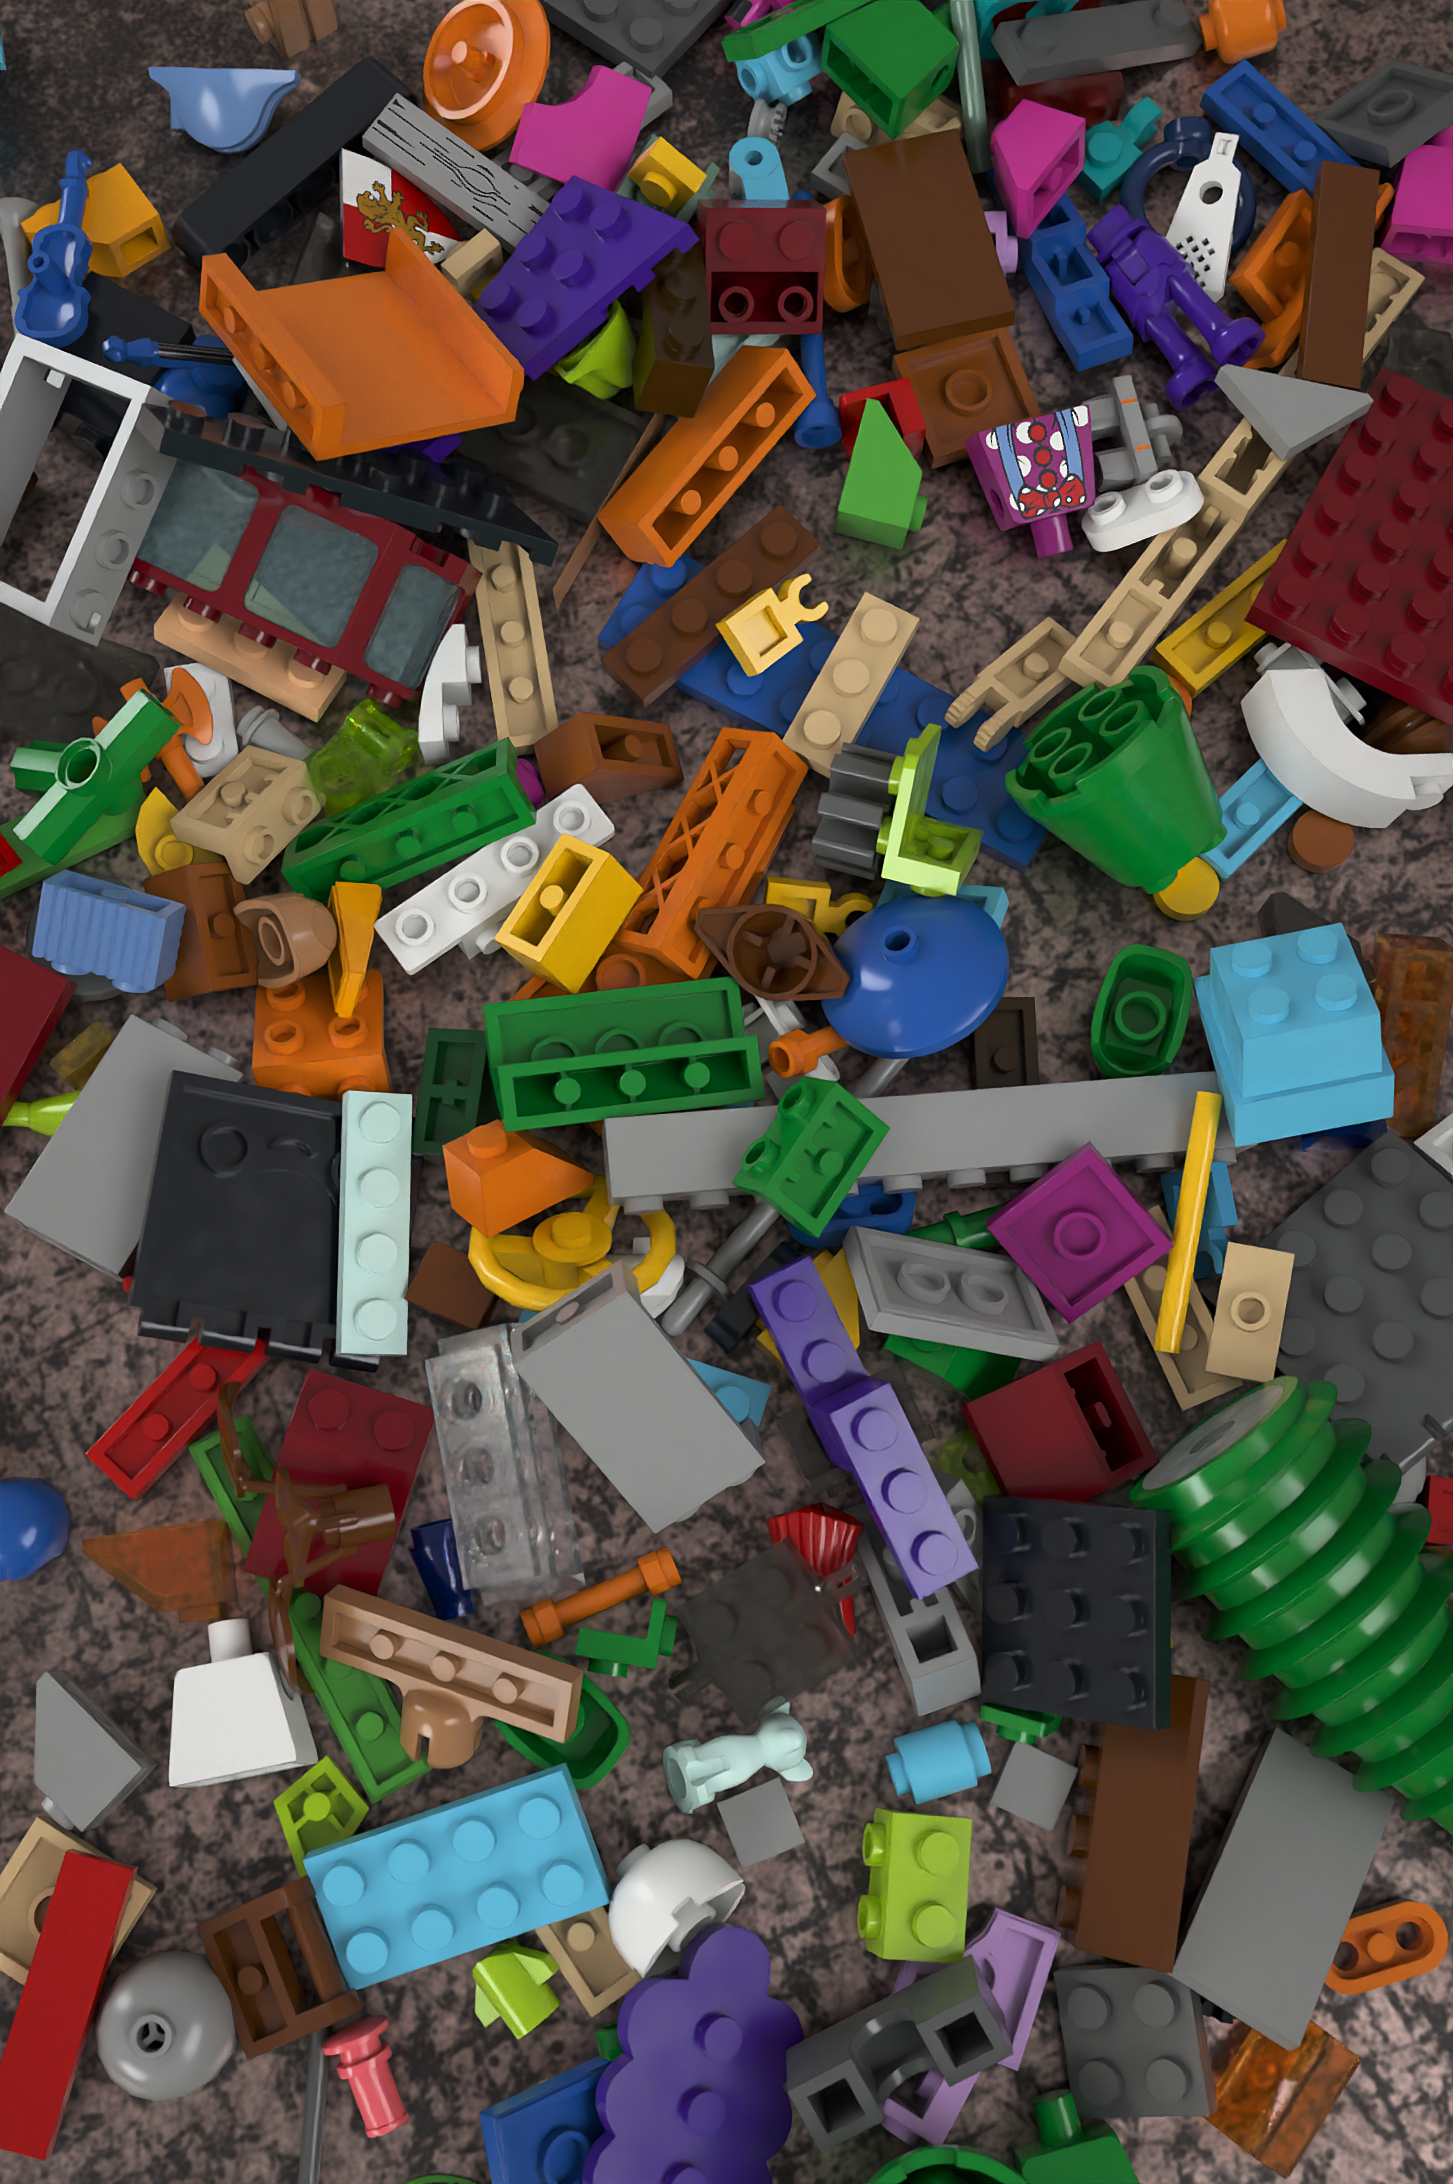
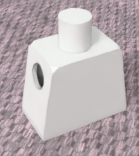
[169,1619,318,1788]

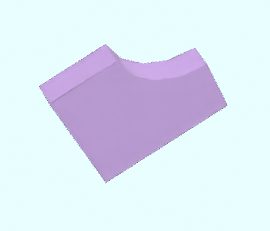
[892,1906,1061,2071]

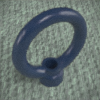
[1120,116,1257,268]

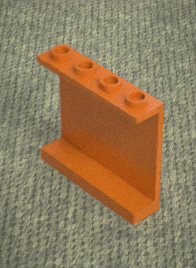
[199,227,524,461]

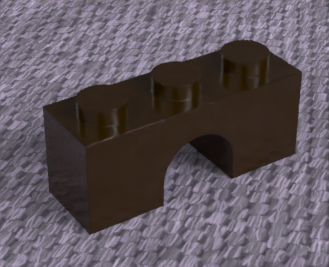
[625,229,715,419]

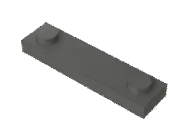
[990,0,1204,86]

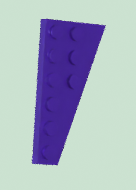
[379,175,700,462]

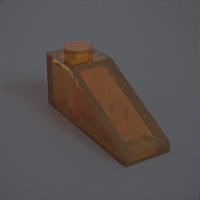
[1365,932,1453,1137]

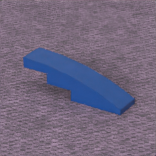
[986,168,1133,372]

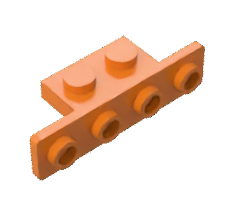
[1228,182,1396,370]

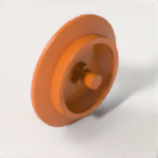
[423,0,551,153]

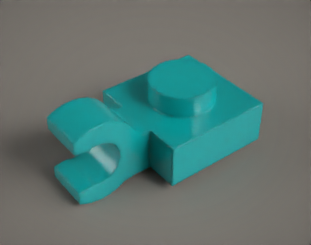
[1075,96,1164,203]

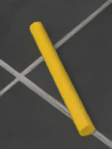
[1153,1091,1223,1354]

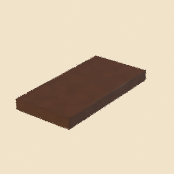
[842,128,1016,351]

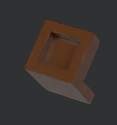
[404,1241,501,1339]

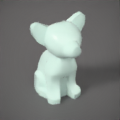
[663,1694,813,1814]

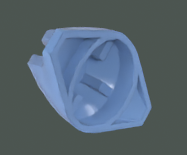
[148,67,301,154]

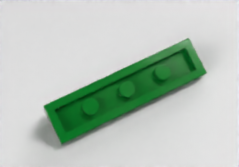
[281,737,537,908]

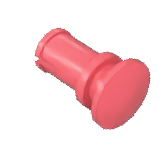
[321,2015,409,2138]

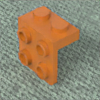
[252,969,394,1103]

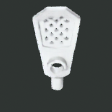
[1166,132,1241,317]

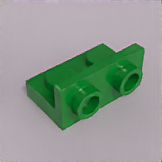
[733,1076,890,1238]

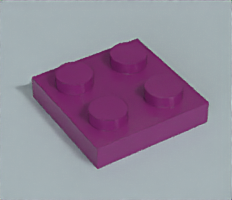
[986,1141,1174,1324]

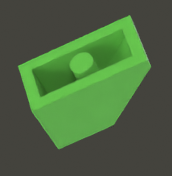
[833,398,929,550]

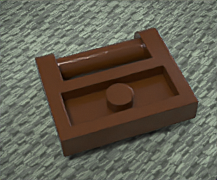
[196,1874,362,2061]

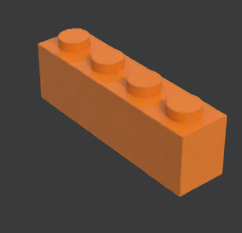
[596,345,817,568]

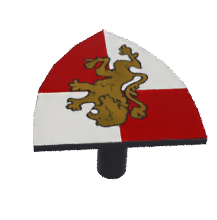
[337,149,462,271]

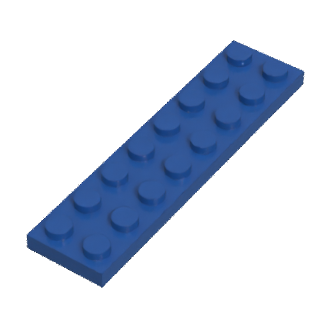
[598,554,1048,874]

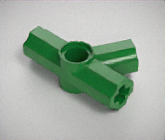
[10,688,183,866]

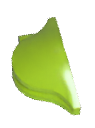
[552,299,637,399]

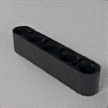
[171,57,419,271]

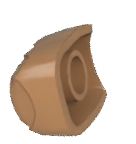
[233,892,337,989]

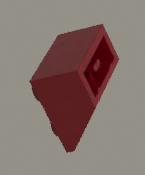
[697,199,827,334]
[960,1340,1160,1502]

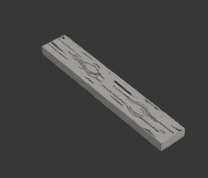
[362,93,643,346]

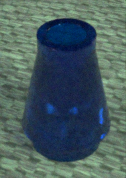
[407,1516,476,1621]

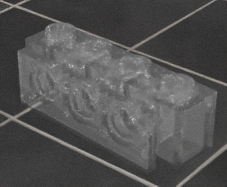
[425,1323,586,1607]

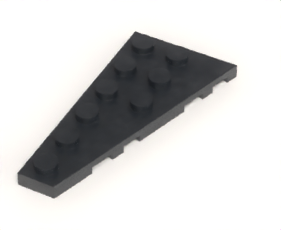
[136,400,559,567]

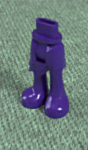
[1086,204,1266,411]

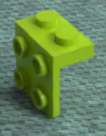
[876,723,984,897]

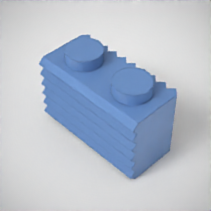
[32,869,187,993]

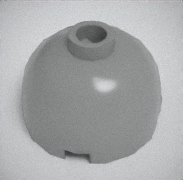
[95,1950,238,2101]

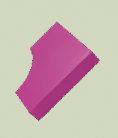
[508,65,652,192]

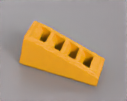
[327,881,382,1018]

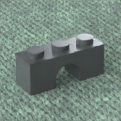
[786,1954,1013,2153]

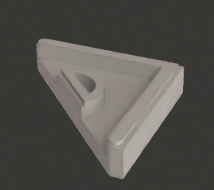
[1214,364,1374,461]

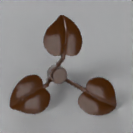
[217,1381,396,1696]

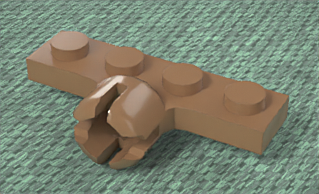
[319,1584,584,1769]

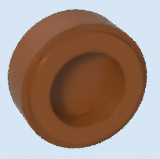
[1287,809,1354,874]

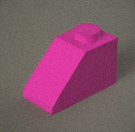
[990,99,1086,239]

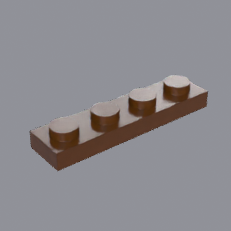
[601,504,822,710]

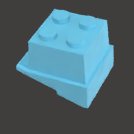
[1193,923,1395,1147]

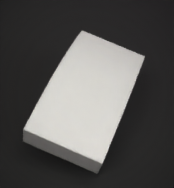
[418,624,482,765]

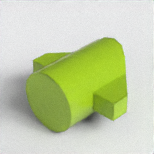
[472,1938,561,2039]

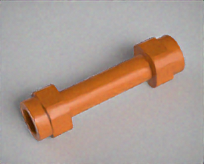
[768,1025,849,1078]
[520,1546,682,1648]

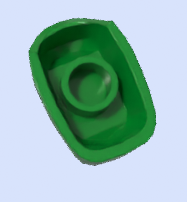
[1090,944,1193,1079]
[493,1650,632,1789]

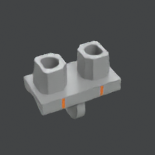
[1080,375,1183,492]

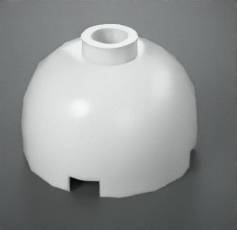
[608,1839,746,1980]

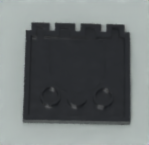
[127,1070,424,1373]

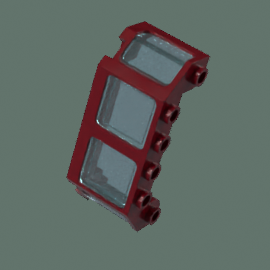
[126,459,483,709]

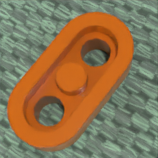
[823,195,872,313]
[1324,1899,1448,1995]

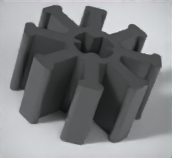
[811,742,904,880]

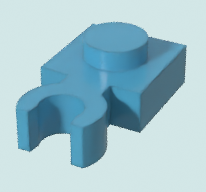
[1160,1161,1239,1280]

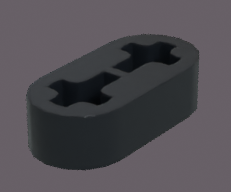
[704,1241,802,1354]

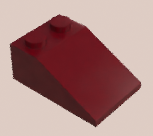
[243,1368,438,1597]

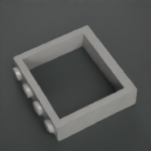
[0,333,178,647]

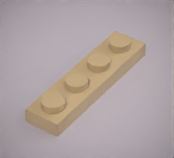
[467,538,559,756]

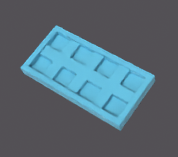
[303,1762,613,1990]

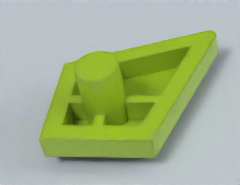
[273,1754,371,1899]

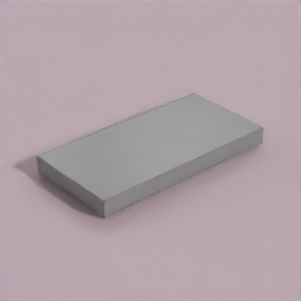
[1167,1727,1395,2051]

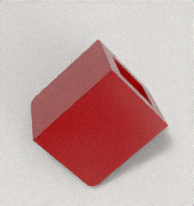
[838,377,926,465]

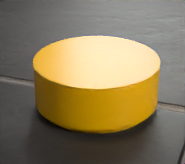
[1154,857,1219,921]

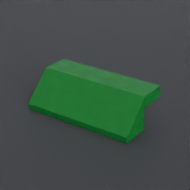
[481,976,765,1132]

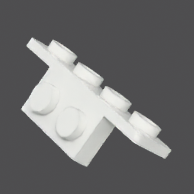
[374,784,615,975]

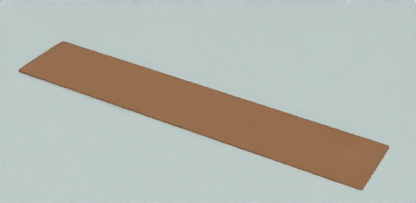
[553,413,666,610]

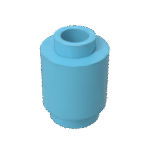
[885,1718,991,1806]

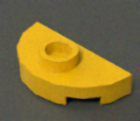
[135,787,224,876]

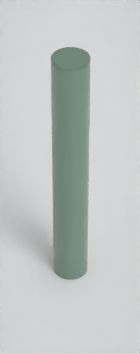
[950,0,992,174]

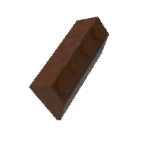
[1057,1674,1210,1974]

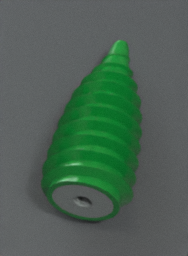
[1128,1375,1453,1847]

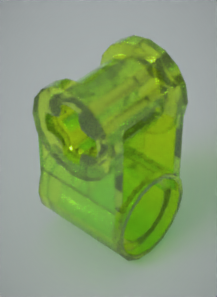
[309,697,420,816]

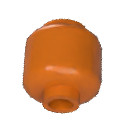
[1198,0,1287,64]

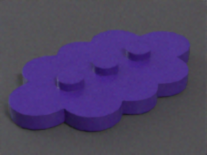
[582,1923,804,2184]

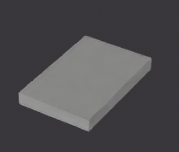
[842,1226,1060,1363]

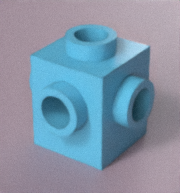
[734,31,823,107]

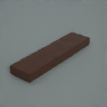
[1296,160,1380,392]

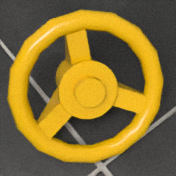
[468,1173,676,1313]

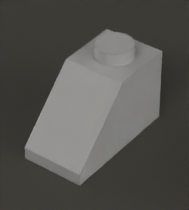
[34,1670,158,1832]

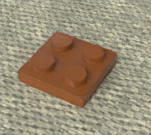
[892,327,1042,469]

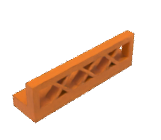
[611,727,809,981]

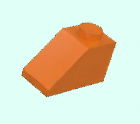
[442,1119,595,1238]

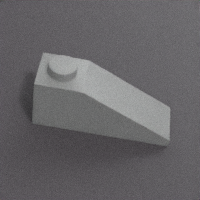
[843,1502,982,1717]

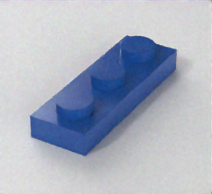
[1199,59,1361,200]

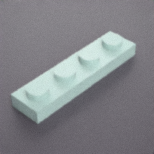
[336,1090,412,1357]

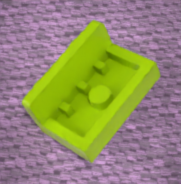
[857,1807,972,1963]

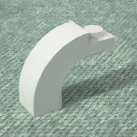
[1240,669,1453,828]

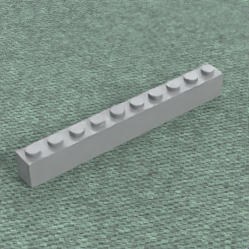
[601,1071,1257,1215]

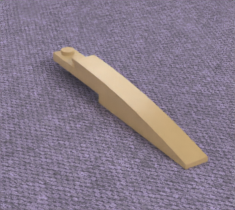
[1057,247,1425,691]

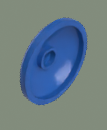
[820,894,1010,1059]

